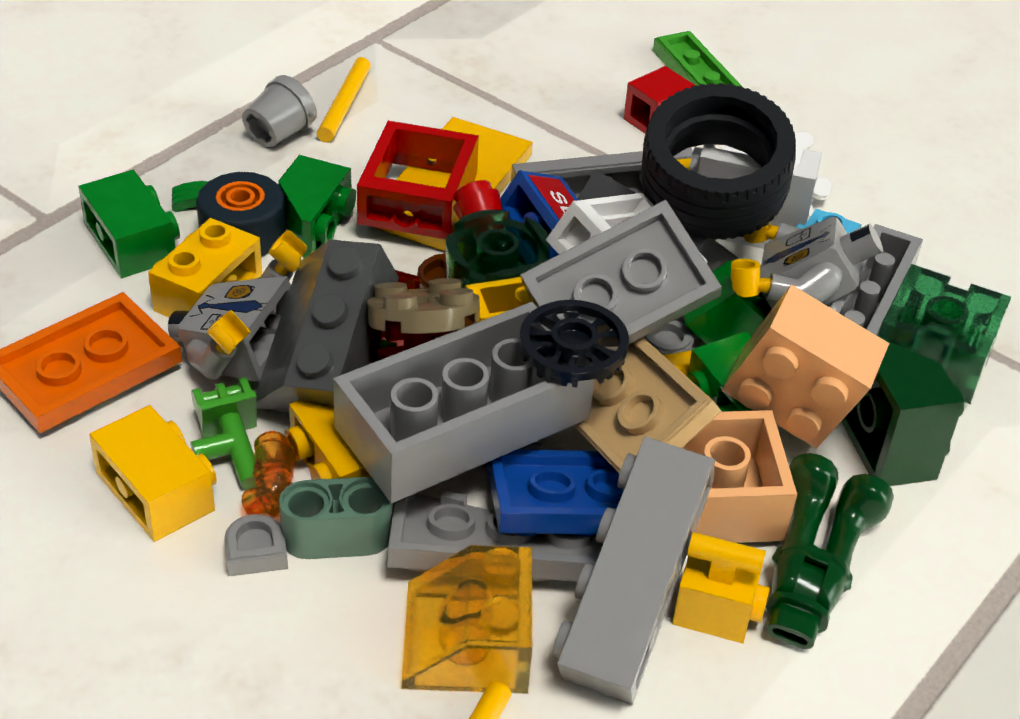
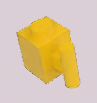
[672,532,770,644]

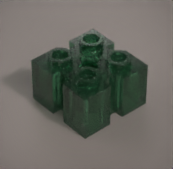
[878,264,1011,404]

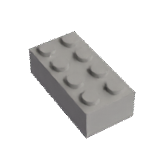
[333,302,594,503]

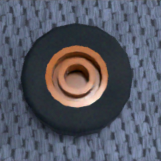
[196,172,287,256]

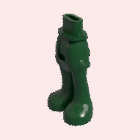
[766,453,894,649]

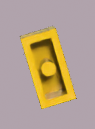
[89,405,217,542]

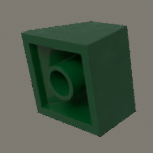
[841,338,964,486]

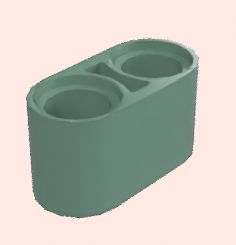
[279,477,393,559]

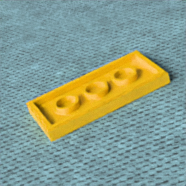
[374,117,533,253]

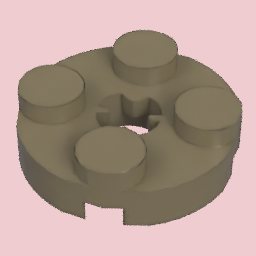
[367,278,480,334]

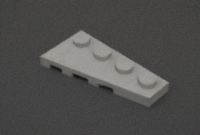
[387,490,603,582]

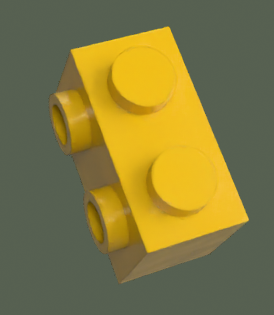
[148,218,262,317]

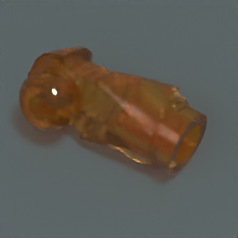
[241,431,296,519]

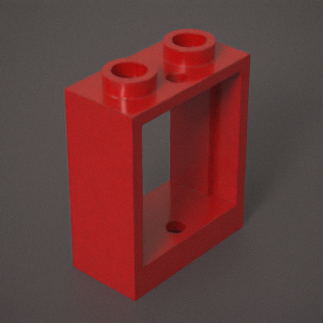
[357,120,479,240]

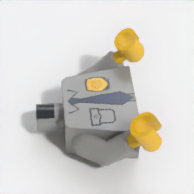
[731,217,883,309]
[168,230,307,381]

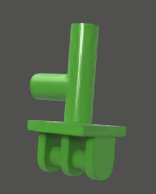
[190,377,263,489]

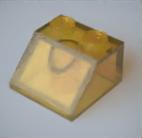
[401,545,532,694]

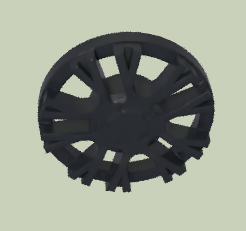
[520,300,629,388]

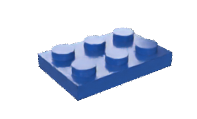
[487,449,624,537]

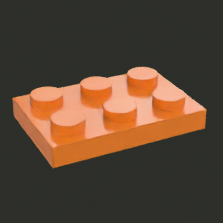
[0,292,183,433]

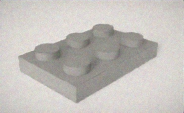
[520,200,722,351]

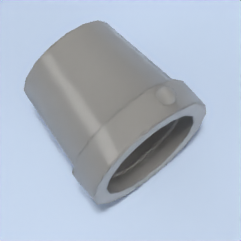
[242,75,317,148]

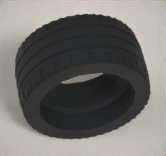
[641,83,796,240]

